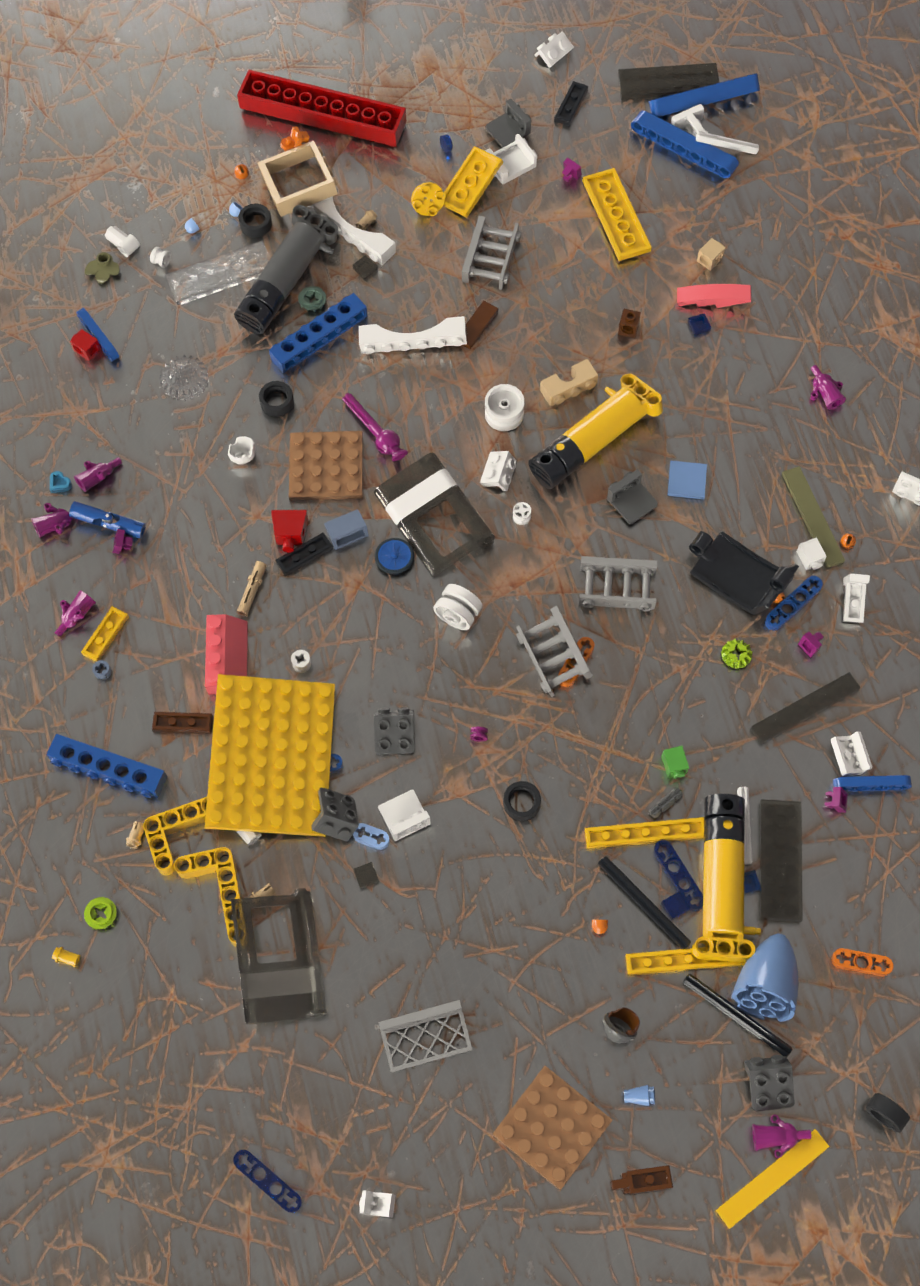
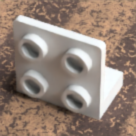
[892,471,920,505]
[378,790,431,841]

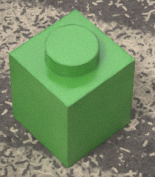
[661,746,689,779]

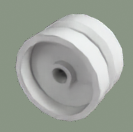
[485,384,524,431]
[433,584,483,630]

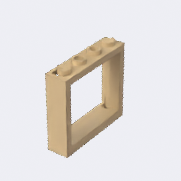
[257,140,338,217]

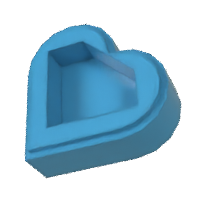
[50,471,72,493]

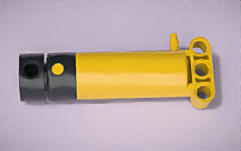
[529,374,663,490]
[692,794,761,962]

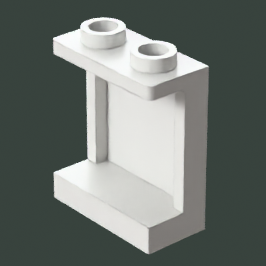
[485,134,538,185]

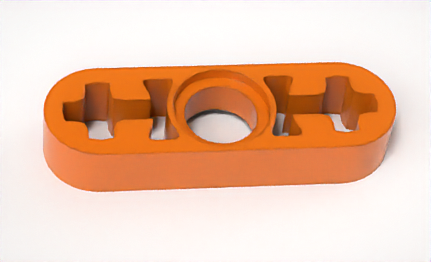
[558,637,595,687]
[831,948,894,977]

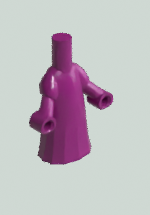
[810,365,846,410]
[74,457,122,492]
[31,503,72,538]
[54,590,96,637]
[752,1114,811,1158]

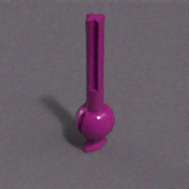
[342,393,408,461]

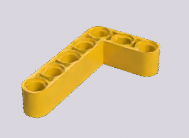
[143,797,207,876]
[174,847,249,947]

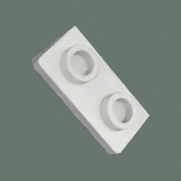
[534,31,574,68]
[480,451,517,491]
[831,732,872,776]

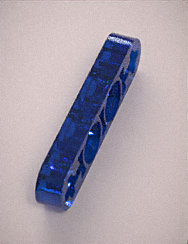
[654,840,703,912]
[233,1150,303,1213]

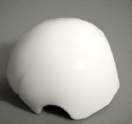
[228,436,256,465]

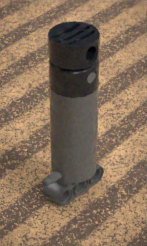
[234,205,338,334]

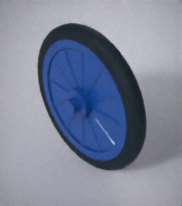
[375,538,414,574]

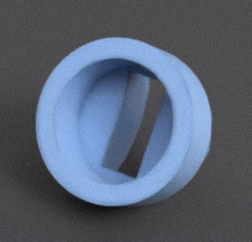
[229,202,243,217]
[185,218,200,234]

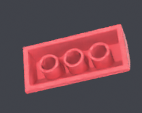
[205,614,248,695]

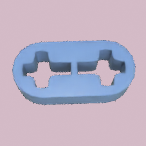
[353,823,390,850]

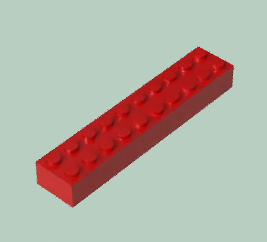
[237,70,407,147]

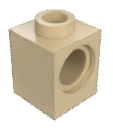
[697,238,725,271]

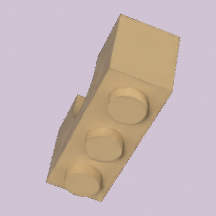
[540,359,598,407]

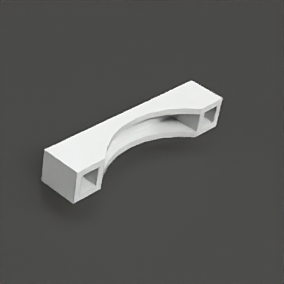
[307,196,396,265]
[359,316,467,354]

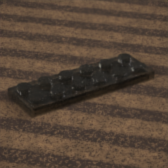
[618,63,719,100]
[760,799,803,922]

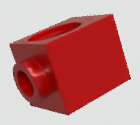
[70,329,101,361]

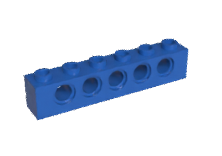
[269,293,368,374]
[46,734,168,798]

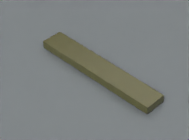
[782,466,845,568]

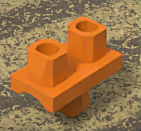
[280,126,310,152]

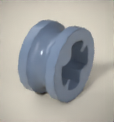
[92,660,111,680]

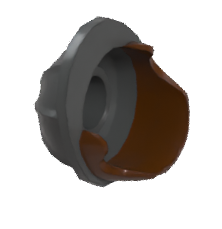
[602,1007,640,1043]

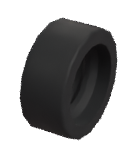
[238,203,272,238]
[259,381,294,417]
[503,781,541,821]
[866,1093,910,1133]

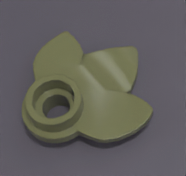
[85,252,120,284]

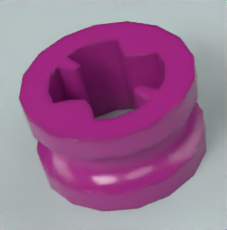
[470,726,488,742]

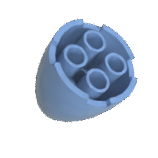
[732,933,799,1022]

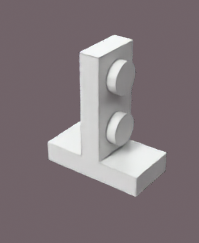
[671,104,708,137]
[843,574,870,623]

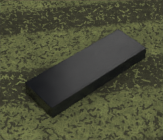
[554,81,588,126]
[275,532,333,577]

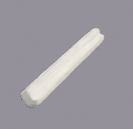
[696,131,759,154]
[737,787,753,865]

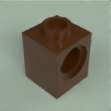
[618,308,641,339]

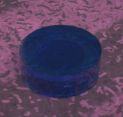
[440,134,453,153]

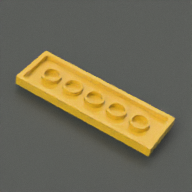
[582,168,652,261]

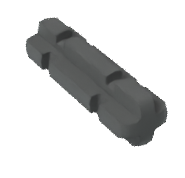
[649,787,683,819]

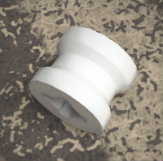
[150,247,171,268]
[513,502,531,525]
[291,650,311,673]

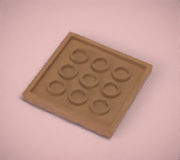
[289,431,363,500]
[492,1066,613,1191]

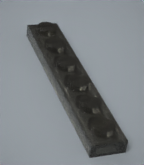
[751,672,860,745]

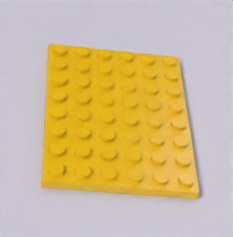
[205,674,335,837]

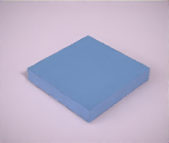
[667,461,707,499]

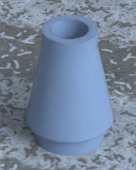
[624,1084,655,1107]

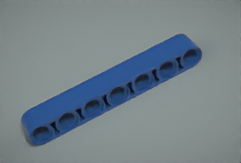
[649,73,760,117]
[631,111,739,179]

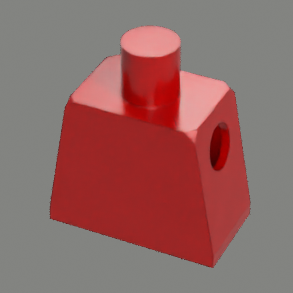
[271,510,308,553]

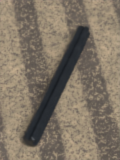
[598,856,691,949]
[683,974,792,1057]

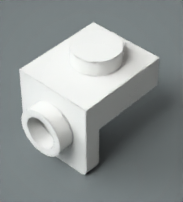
[359,1190,396,1218]

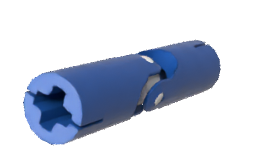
[69,501,146,539]

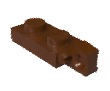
[611,1165,673,1194]

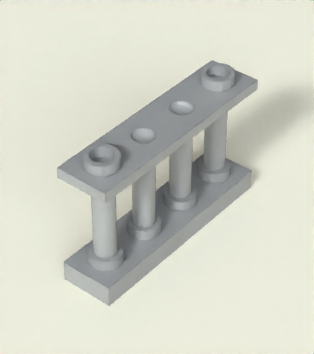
[462,216,521,290]
[579,556,657,611]
[516,606,593,697]

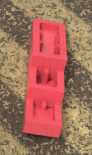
[677,284,751,308]

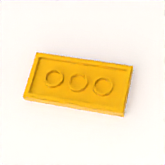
[443,146,503,218]

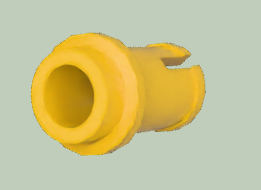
[52,946,81,967]

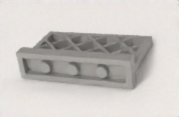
[378,1000,472,1072]

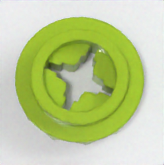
[721,639,753,669]
[84,897,117,930]

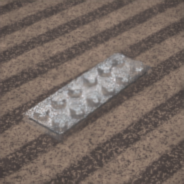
[165,241,270,305]

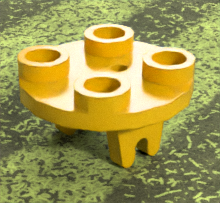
[411,182,445,216]

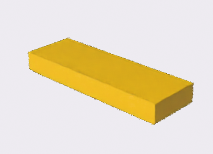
[81,606,129,662]

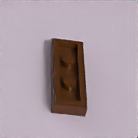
[462,300,498,349]
[152,712,213,734]

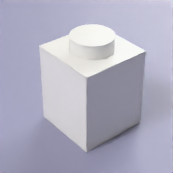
[796,537,827,571]

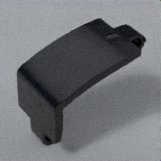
[689,531,799,615]

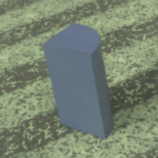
[324,509,369,550]

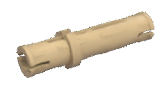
[236,561,267,617]

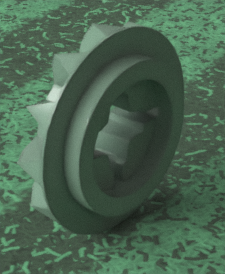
[298,286,326,312]

